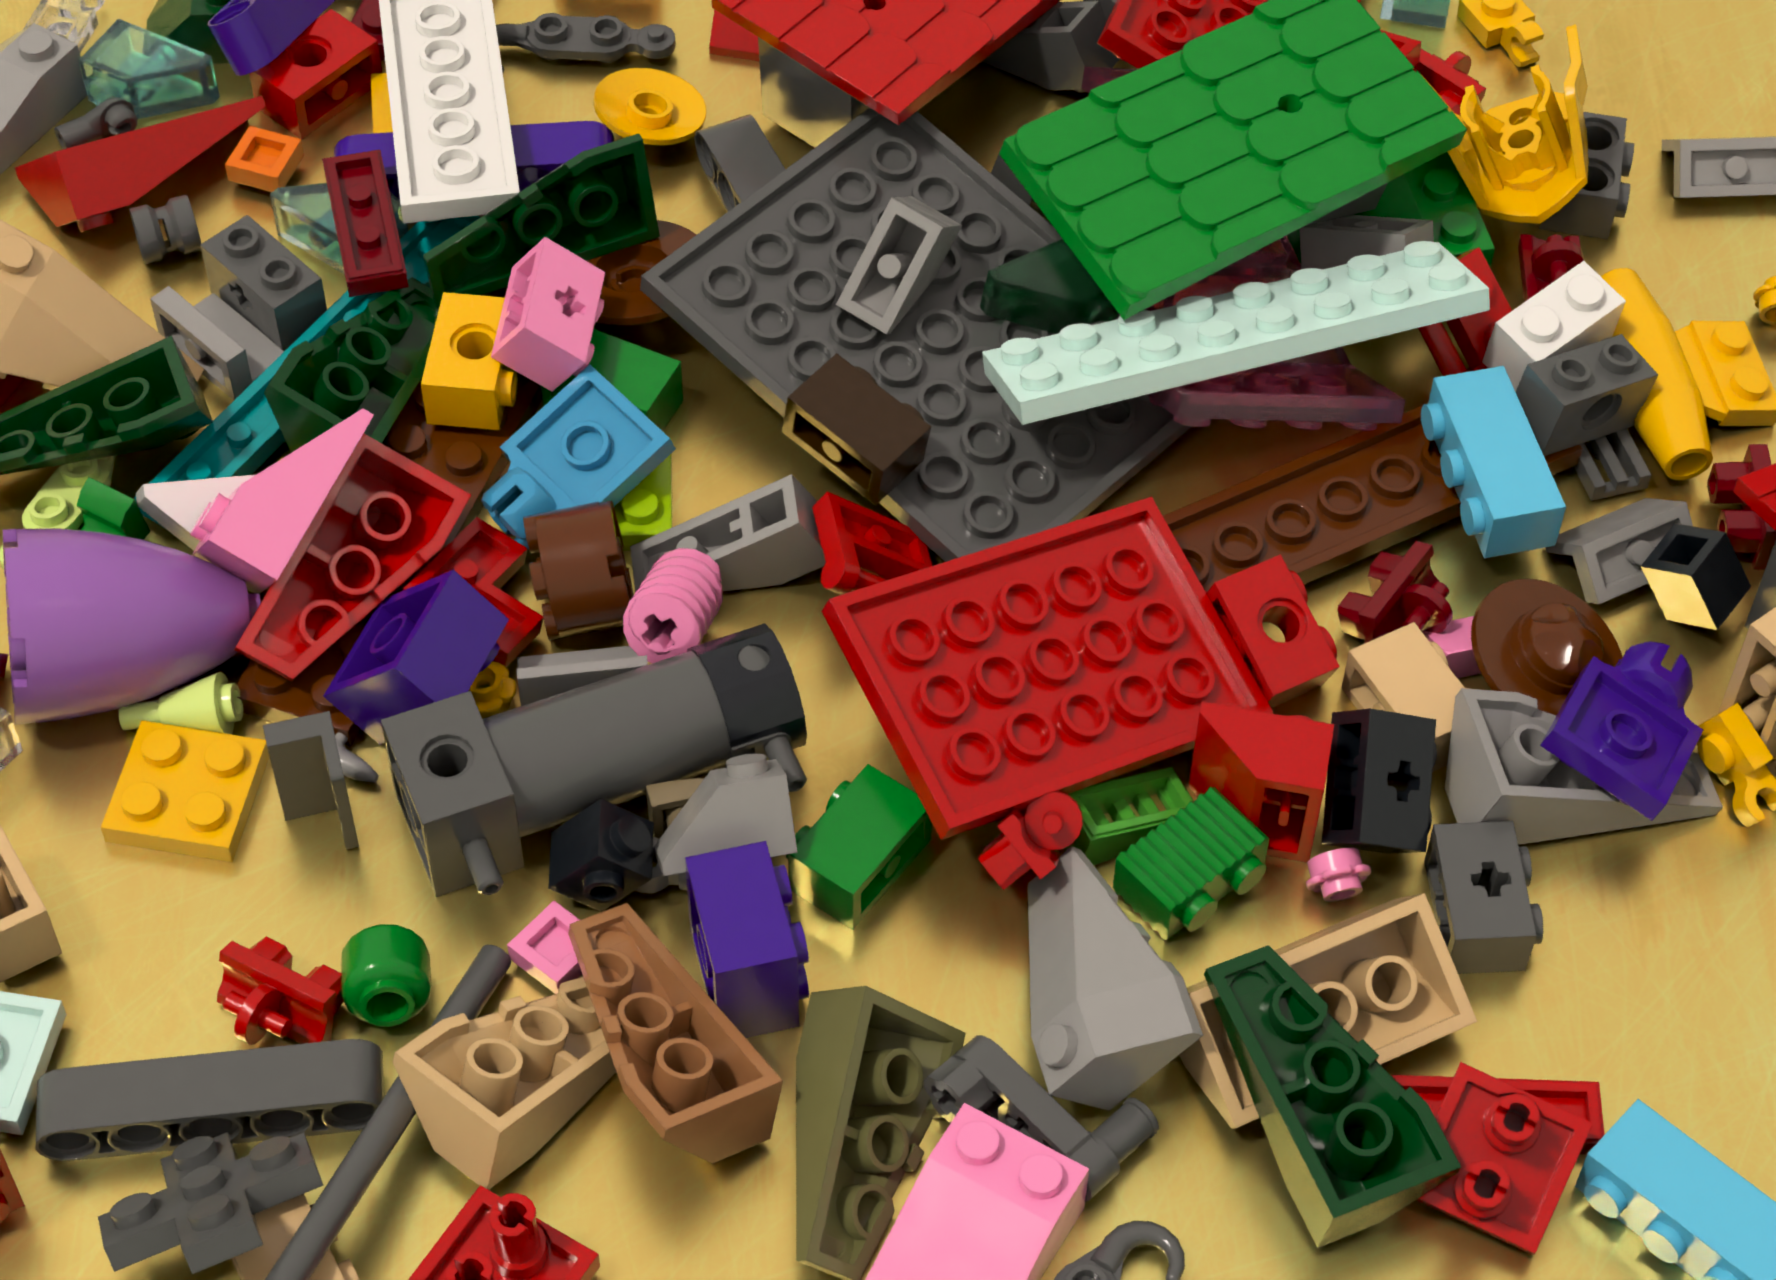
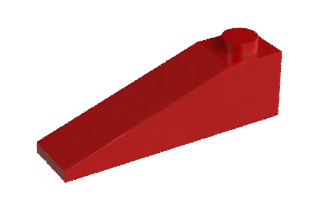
[15,96,266,232]
[234,433,471,682]

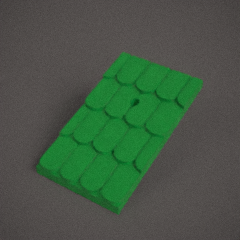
[999,0,1467,320]

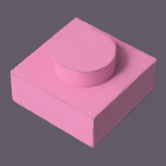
[507,901,582,994]

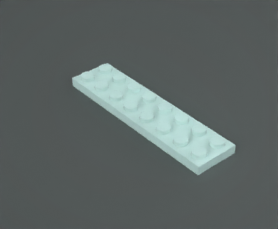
[982,241,1490,425]

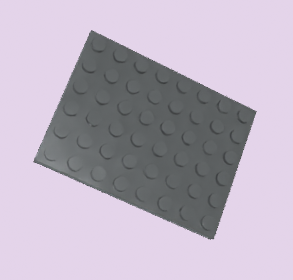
[640,108,1236,562]

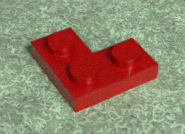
[403,517,544,668]

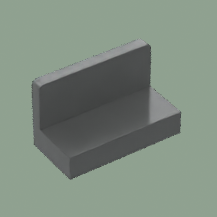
[263,711,359,850]

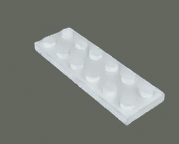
[379,0,520,224]

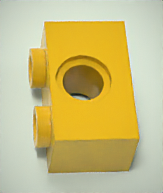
[421,292,518,430]

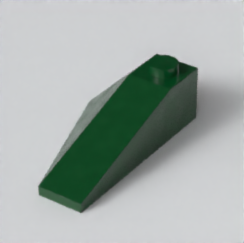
[264,277,439,453]
[0,336,213,475]

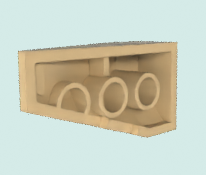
[0,219,204,390]
[393,977,616,1190]

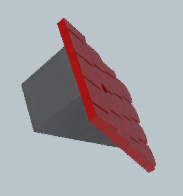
[711,0,1061,148]

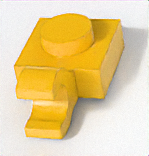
[1457,0,1544,67]
[1697,703,1776,827]

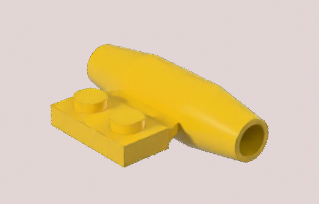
[1601,268,1776,480]

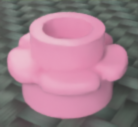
[1306,848,1371,902]

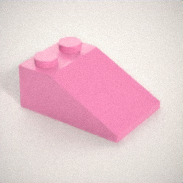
[190,408,374,594]
[865,1103,1089,1280]

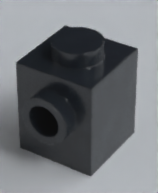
[1640,523,1751,630]
[548,798,654,912]

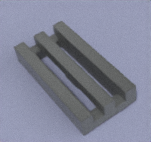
[1573,428,1651,501]

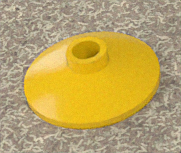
[593,68,707,145]

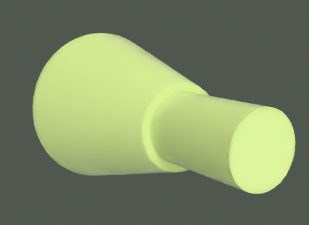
[119,672,243,734]

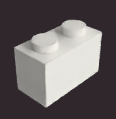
[1482,261,1626,392]

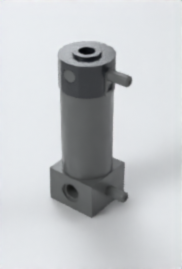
[381,623,807,897]

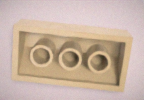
[1179,893,1478,1128]

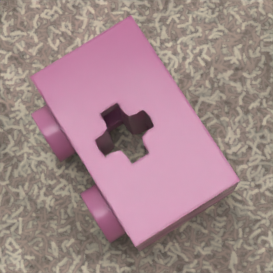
[491,237,605,392]

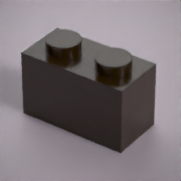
[782,353,932,506]

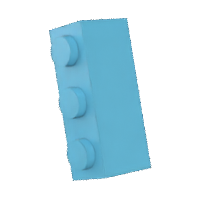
[1421,366,1566,558]
[1575,1099,1776,1280]

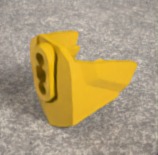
[1421,24,1589,224]

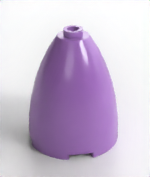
[2,528,261,725]

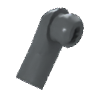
[54,97,138,149]

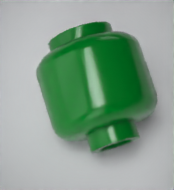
[341,924,431,1027]

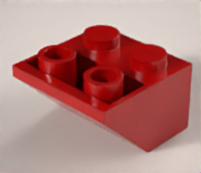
[1189,701,1335,863]

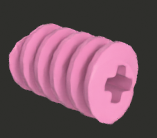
[623,548,723,663]

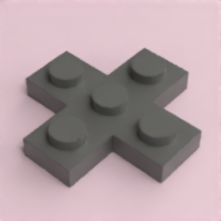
[98,1132,324,1274]

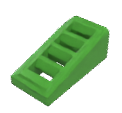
[1063,767,1194,865]

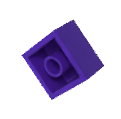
[323,570,509,745]
[685,841,809,1038]

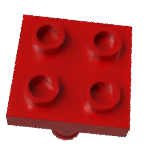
[1416,1062,1593,1255]
[408,1185,600,1280]

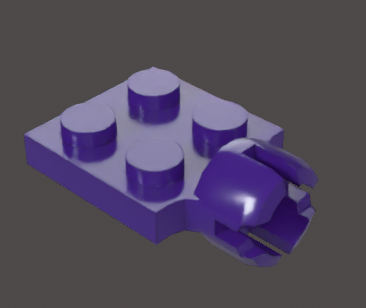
[1540,641,1703,821]

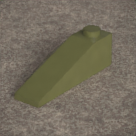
[796,986,966,1280]

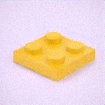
[100,720,269,863]

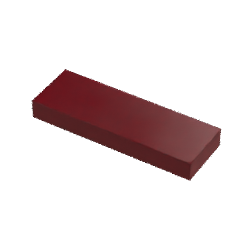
[322,150,409,297]

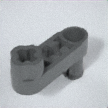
[924,1035,1159,1202]

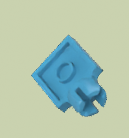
[481,364,676,549]

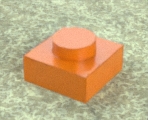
[225,126,304,194]

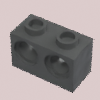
[1539,112,1634,240]

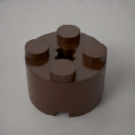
[523,500,634,641]

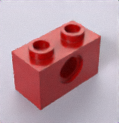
[249,9,383,140]
[1206,554,1340,708]

